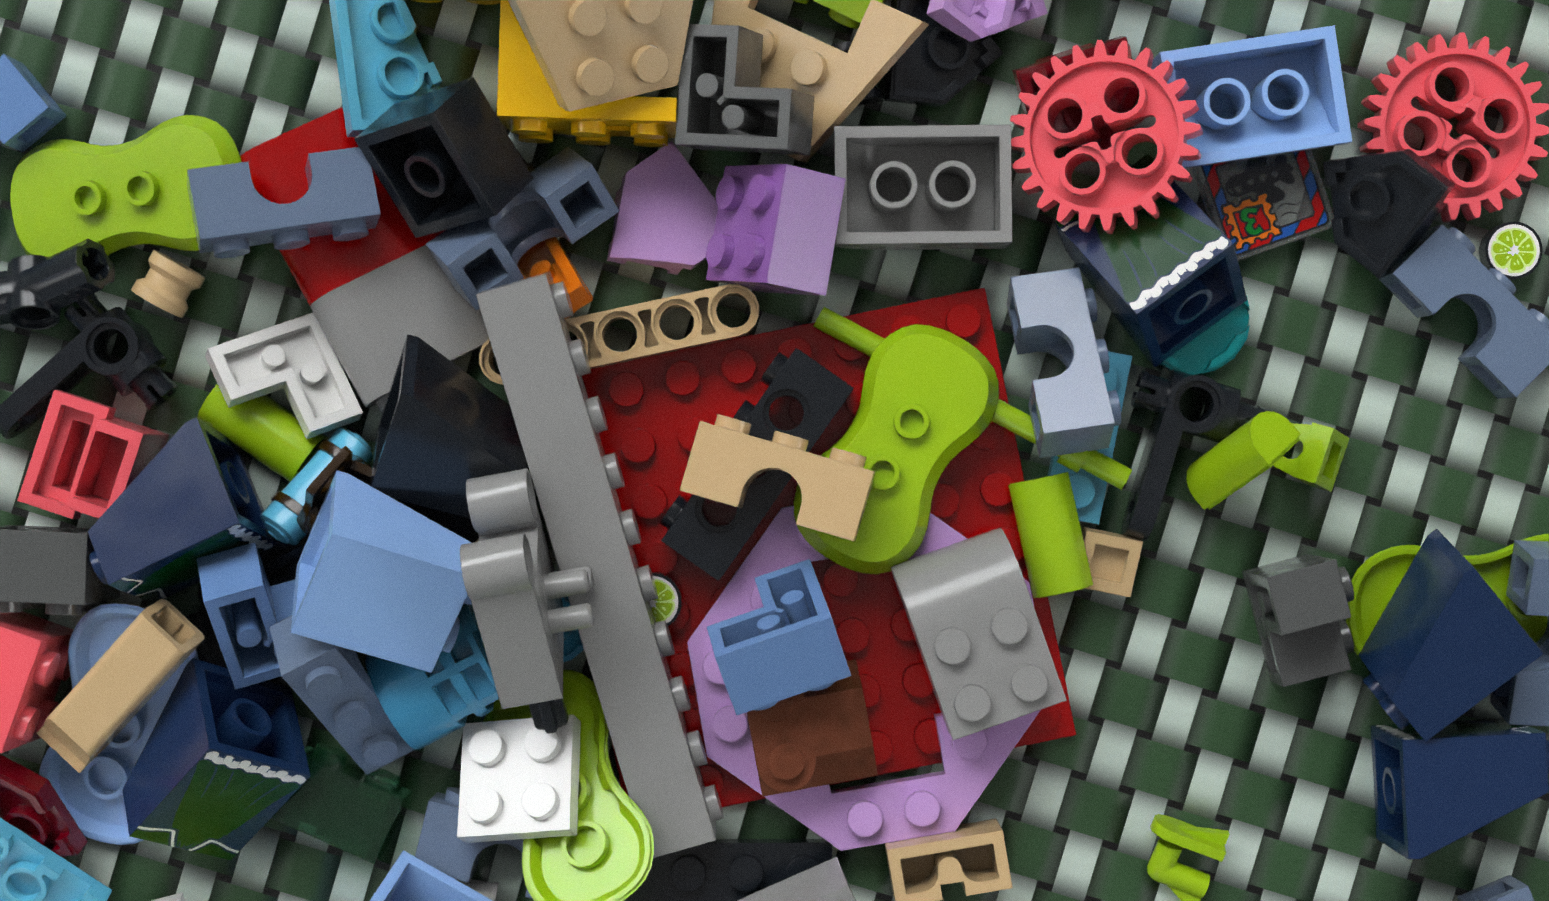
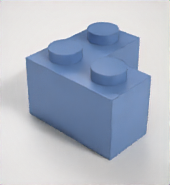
[197,542,295,690]
[707,559,851,716]

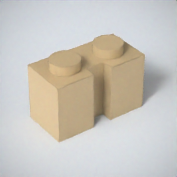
[884,818,1013,901]

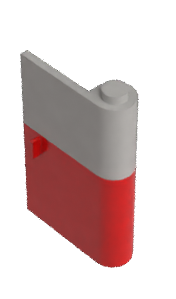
[240,107,489,413]

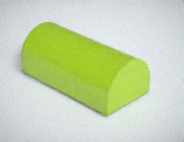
[198,384,329,482]
[1186,411,1301,510]
[1008,472,1093,598]

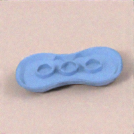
[39,603,199,845]

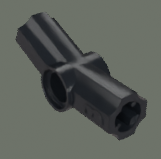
[0,239,115,330]

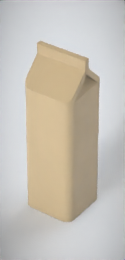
[36,599,204,773]

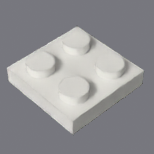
[457,715,581,843]

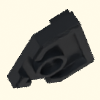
[884,0,1003,107]
[1323,149,1455,279]

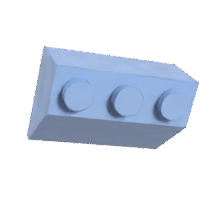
[1151,25,1352,168]

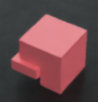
[17,390,169,519]

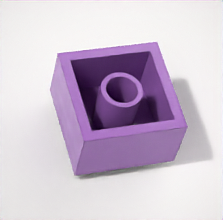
[706,164,846,296]

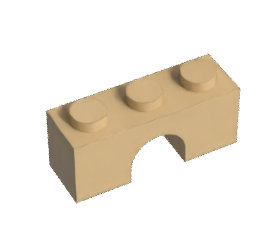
[680,414,875,541]

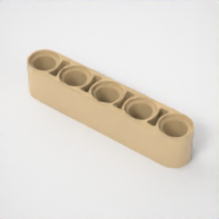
[479,284,759,385]

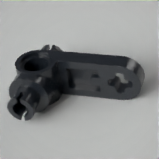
[0,293,178,439]
[1122,369,1265,541]

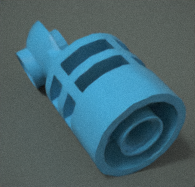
[365,571,584,750]

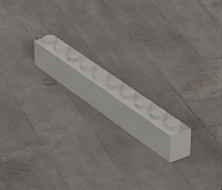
[476,272,724,858]

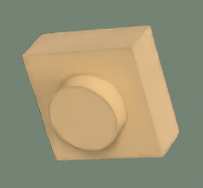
[1082,527,1143,597]

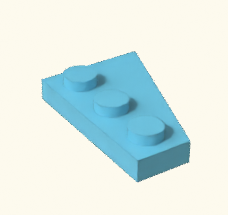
[329,0,442,137]
[0,817,112,901]

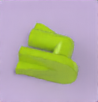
[1147,814,1230,901]

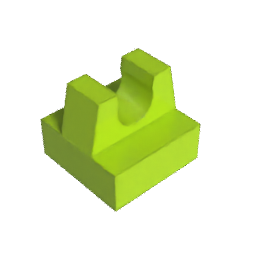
[1274,422,1350,492]

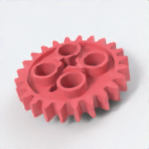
[1357,32,1549,223]
[1010,40,1203,234]

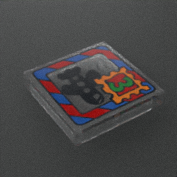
[1192,149,1334,261]

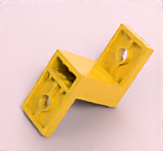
[412,0,678,147]

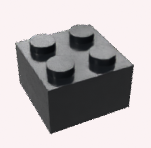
[354,77,534,238]

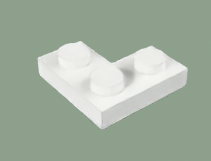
[205,312,363,440]

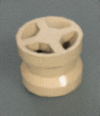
[131,250,205,318]

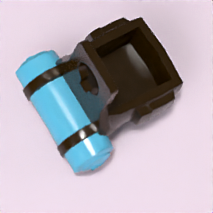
[260,427,430,546]

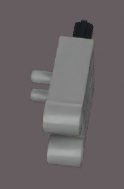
[460,468,594,734]

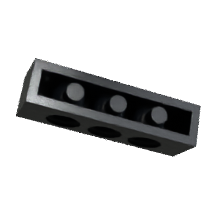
[660,348,854,581]

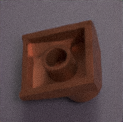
[747,659,878,797]

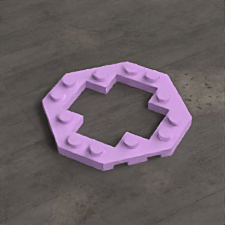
[687,505,1040,851]

